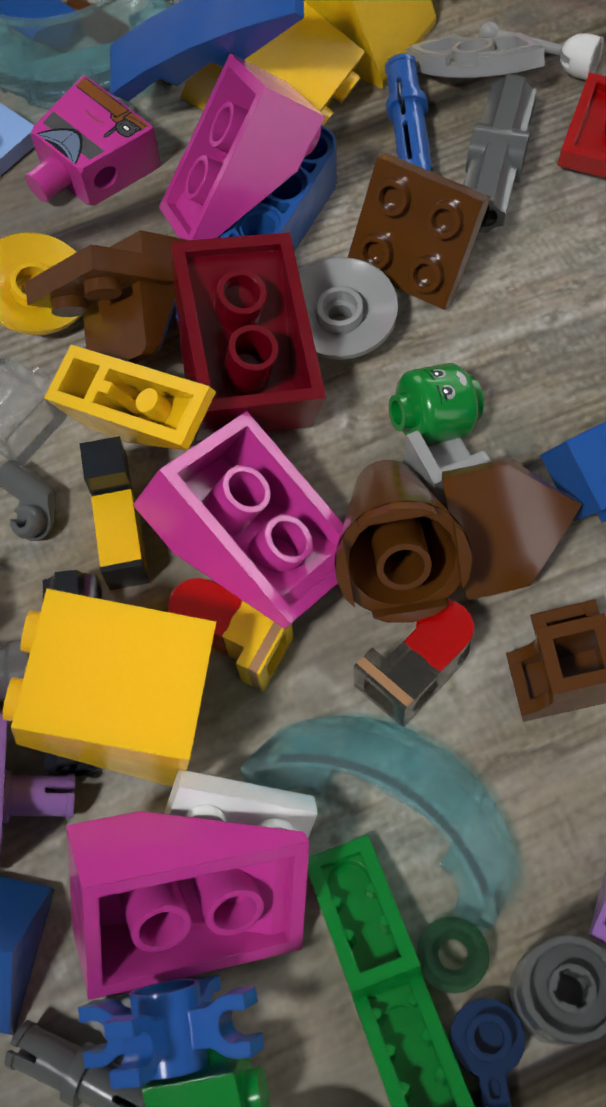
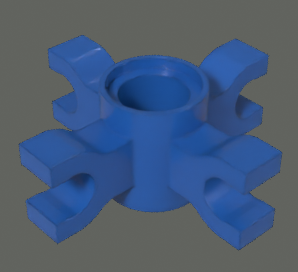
[78,975,265,1089]

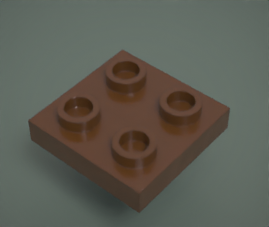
[347,153,491,310]

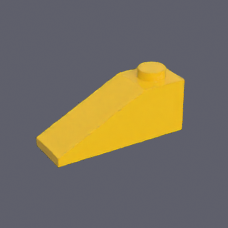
[44,345,216,451]

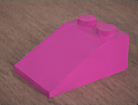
[159,53,325,240]
[133,411,343,629]
[66,811,310,1000]

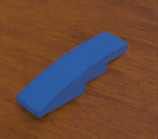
[110,0,304,102]

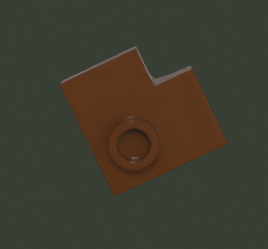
[506,599,606,722]

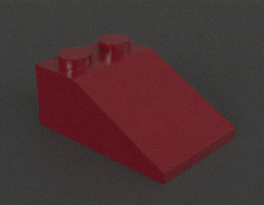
[170,232,326,441]

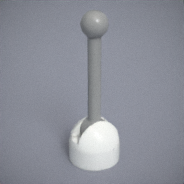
[479,21,604,80]

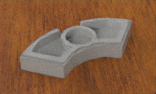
[406,32,545,78]

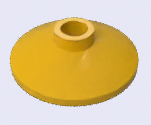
[0,232,82,335]

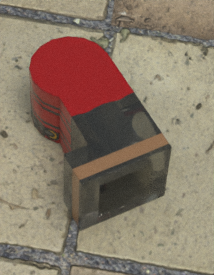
[354,600,474,728]

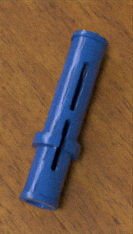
[384,53,433,172]

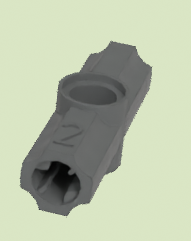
[463,74,537,233]

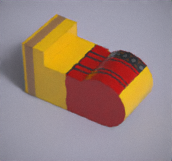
[168,578,294,692]

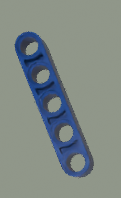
[175,126,337,328]

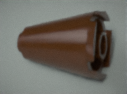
[334,460,473,623]

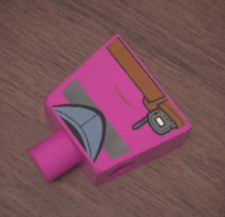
[25,75,162,205]

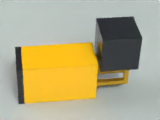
[79,436,150,591]

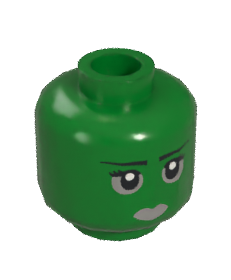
[388,363,484,447]

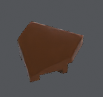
[442,458,582,600]

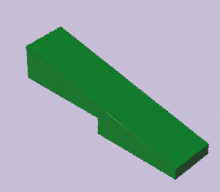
[307,835,475,1107]

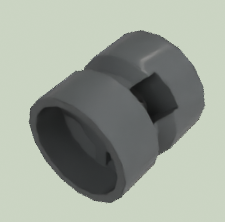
[508,935,606,1046]

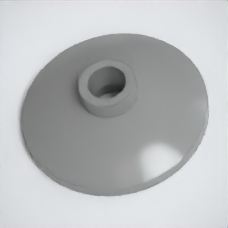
[299,257,398,360]

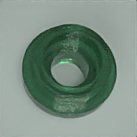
[416,917,490,994]

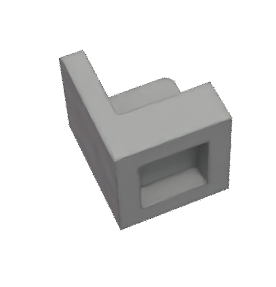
[403,430,491,510]

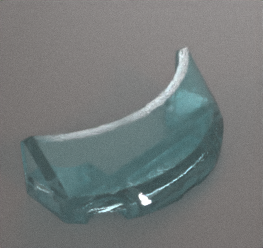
[0,0,181,109]
[241,716,520,934]

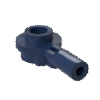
[450,998,525,1107]

